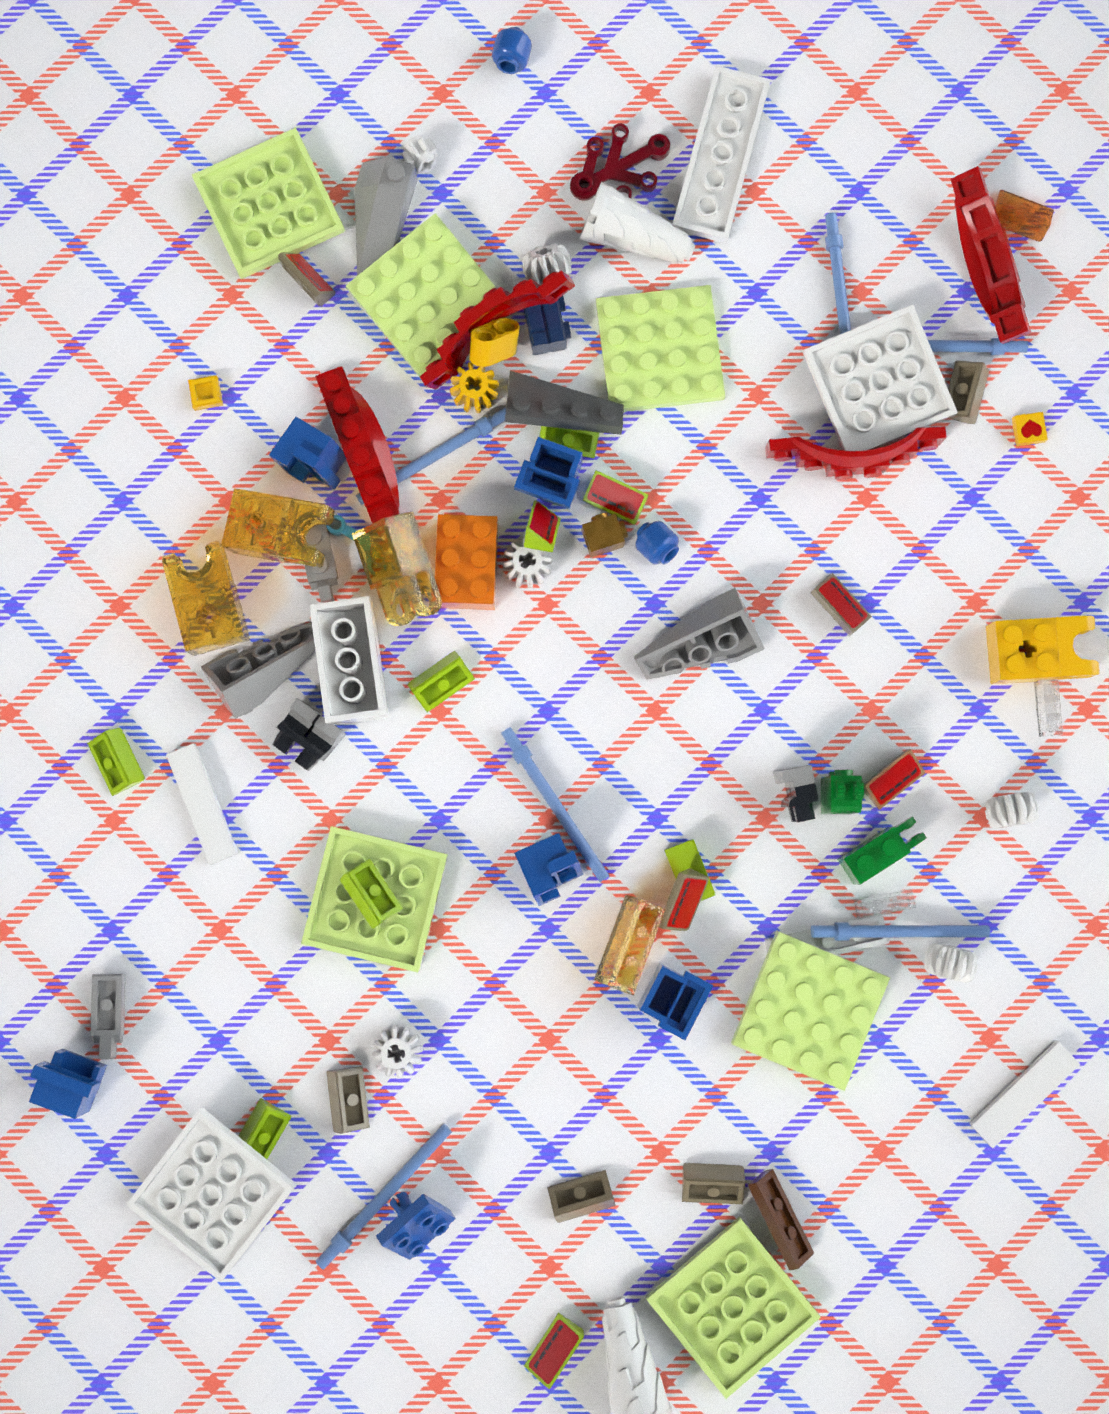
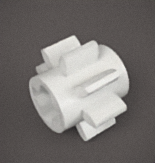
[401,136,438,173]

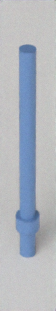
[825,213,851,334]
[928,338,1028,355]
[355,407,506,505]
[501,727,610,882]
[811,922,990,941]
[316,1124,452,1270]

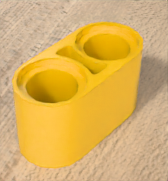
[469,318,520,367]

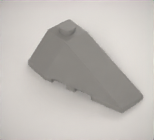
[354,157,418,276]
[634,588,765,680]
[201,622,315,719]

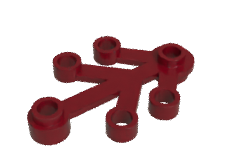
[570,123,670,201]

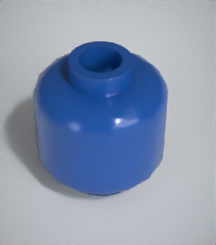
[492,27,532,74]
[635,521,679,565]

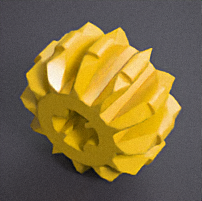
[450,362,499,413]

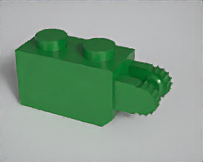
[821,770,864,815]
[837,816,927,885]

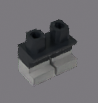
[272,698,346,771]
[773,765,819,822]

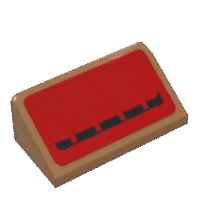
[864,749,925,810]

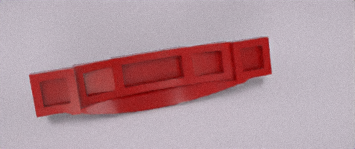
[950,166,1032,344]
[419,270,575,390]
[315,366,405,538]
[765,426,947,480]

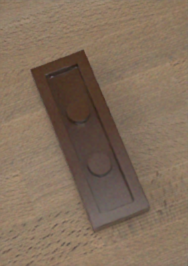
[748,1169,814,1270]

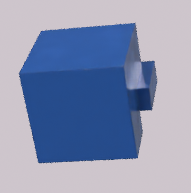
[269,416,346,490]
[514,437,583,510]
[514,833,584,906]
[637,963,713,1041]
[29,1048,107,1119]

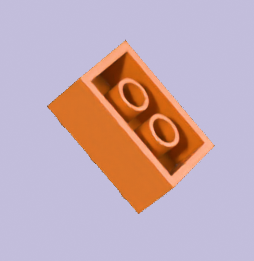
[434,514,499,610]

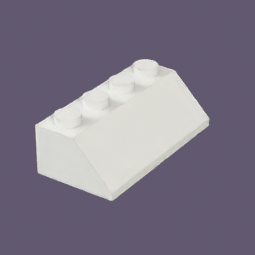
[309,596,389,724]

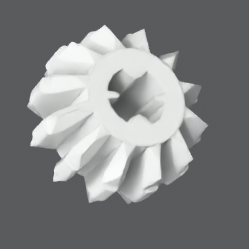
[522,244,572,286]
[503,538,553,588]
[985,792,1039,829]
[924,943,978,983]
[371,1025,424,1079]

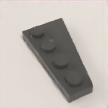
[505,370,624,435]

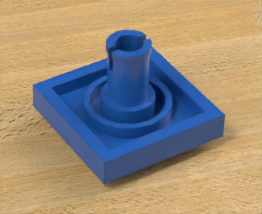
[376,1192,456,1260]

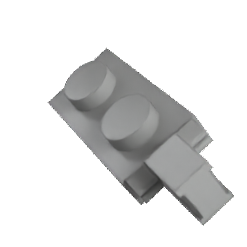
[296,520,339,603]
[90,974,126,1059]

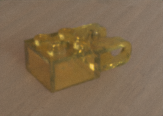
[221,488,336,568]
[352,511,442,626]
[162,540,250,656]

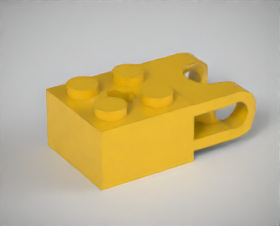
[986,616,1100,684]

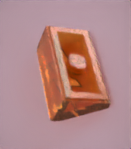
[994,189,1054,242]

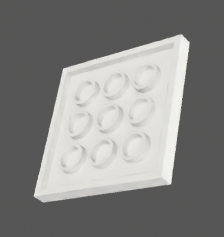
[803,305,958,451]
[126,1107,297,1282]

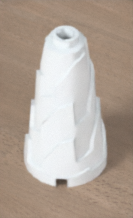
[580,182,695,264]
[602,1297,673,1414]

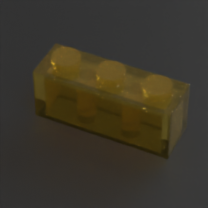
[594,894,665,996]

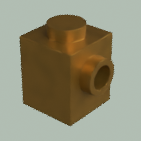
[581,513,628,558]

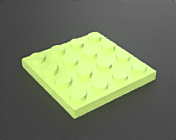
[192,127,345,279]
[346,213,496,379]
[596,285,725,412]
[301,826,448,973]
[731,930,890,1091]
[646,1216,821,1399]

